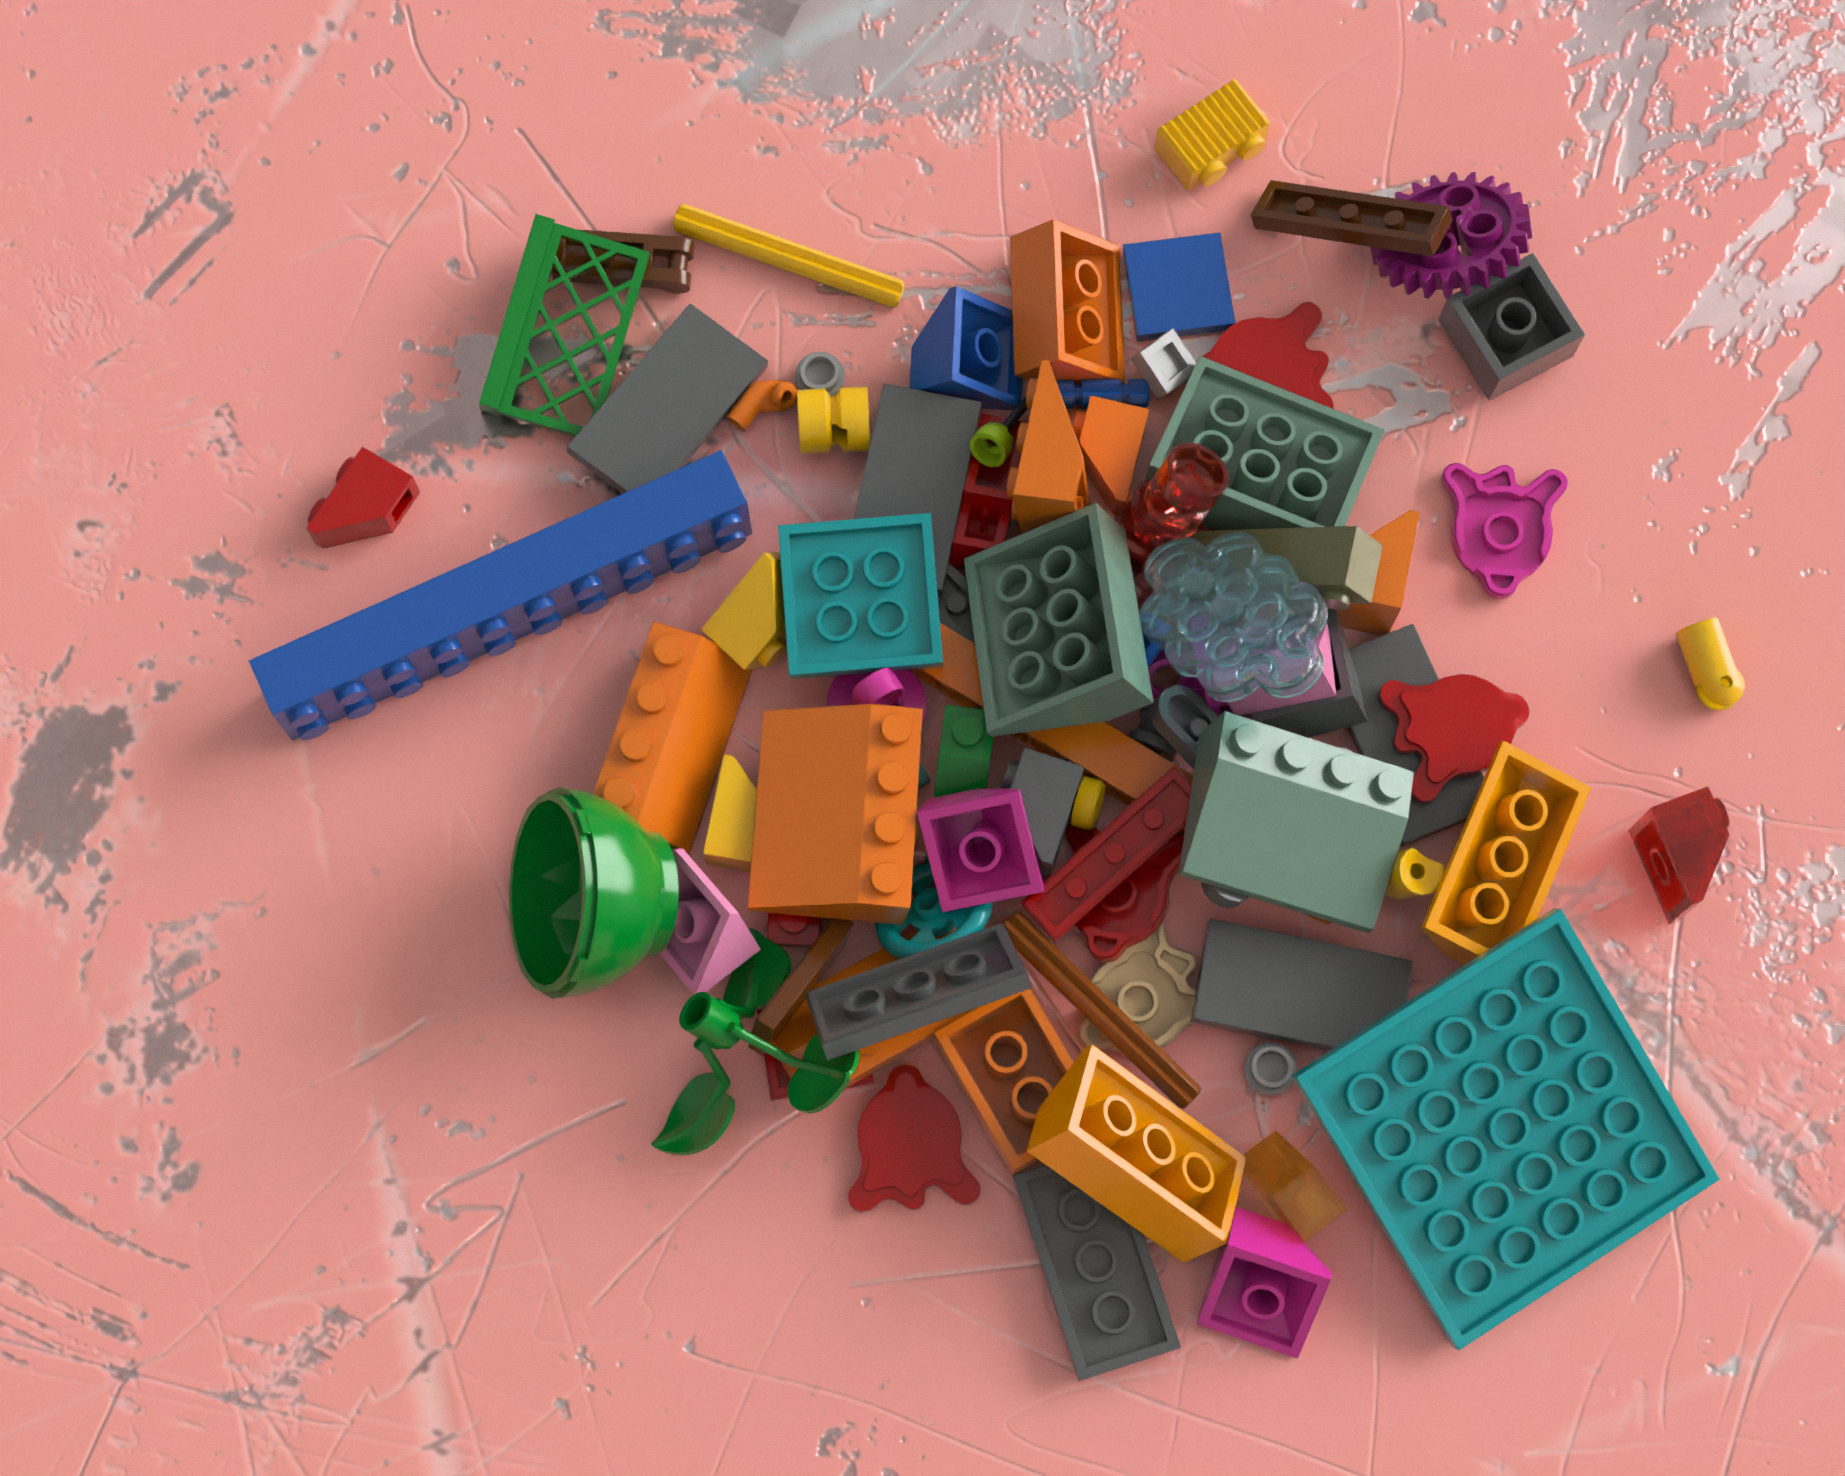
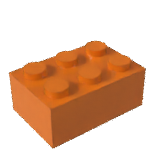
[933,989,1074,1177]

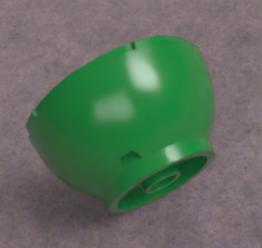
[509,787,679,999]

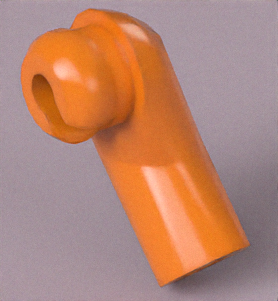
[726,379,798,432]

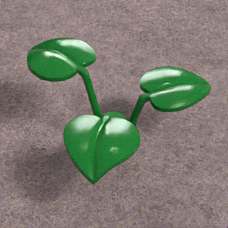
[651,928,860,1155]

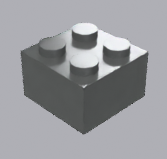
[1438,253,1585,401]

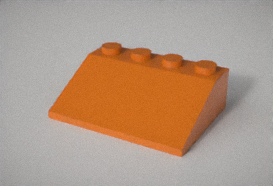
[747,704,923,925]

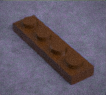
[1251,180,1453,257]

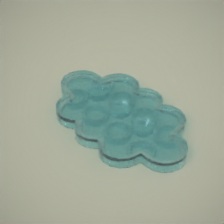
[1139,532,1328,702]

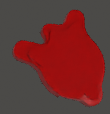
[1196,302,1334,409]
[1378,674,1529,804]
[1066,823,1184,963]
[848,1065,981,1213]

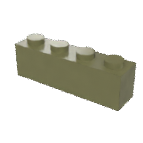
[1172,526,1383,611]

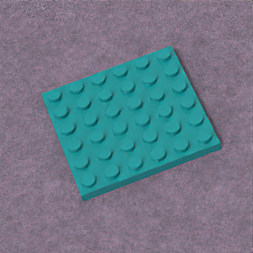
[1291,908,1720,1350]

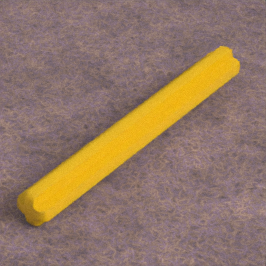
[673,204,904,308]

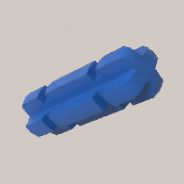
[1056,379,1150,409]

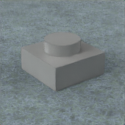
[1130,329,1196,399]

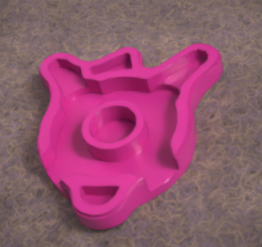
[1441,463,1568,599]

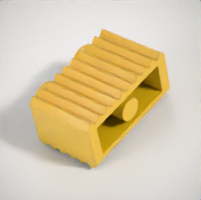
[1154,79,1270,191]

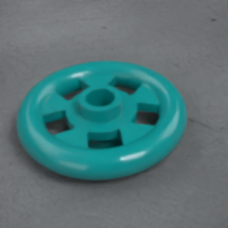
[875,861,993,959]

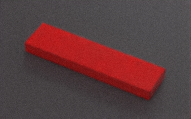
[1020,765,1192,943]

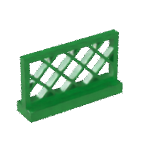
[479,214,650,437]

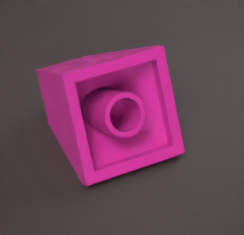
[917,788,1045,912]
[1197,1207,1332,1359]

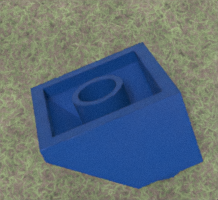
[909,286,1022,410]

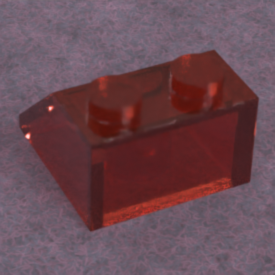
[1628,786,1730,924]

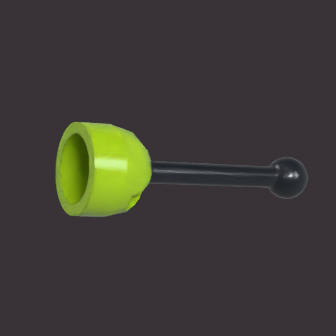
[969,386,1028,467]

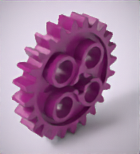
[1370,172,1533,299]

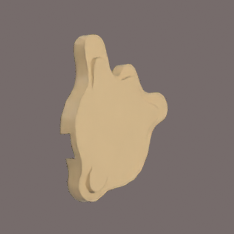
[1078,922,1197,1053]

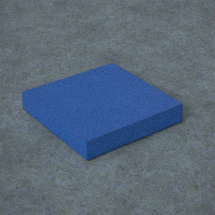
[1123,232,1235,342]

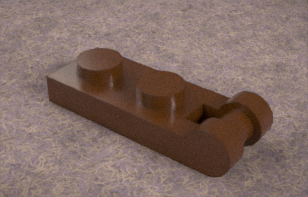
[552,229,695,294]

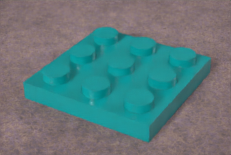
[778,513,943,679]

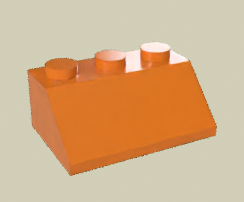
[1010,219,1125,384]

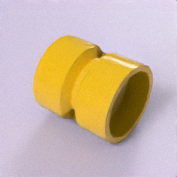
[797,386,870,454]

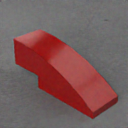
[950,413,1028,569]

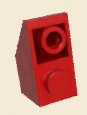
[306,446,420,549]

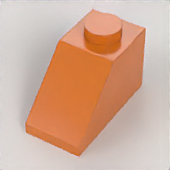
[1073,396,1149,517]

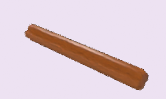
[1003,912,1201,1109]

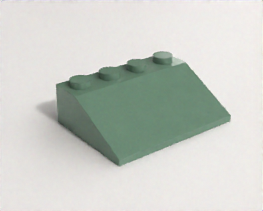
[1139,356,1385,530]
[964,502,1154,737]
[1179,711,1414,933]

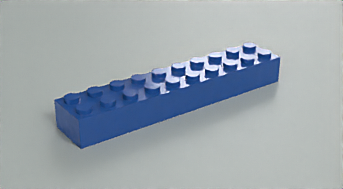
[249,450,752,741]

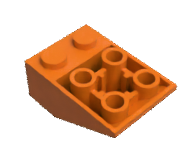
[1007,360,1090,534]

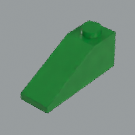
[925,705,994,862]

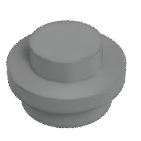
[795,352,845,396]
[1244,1042,1297,1095]

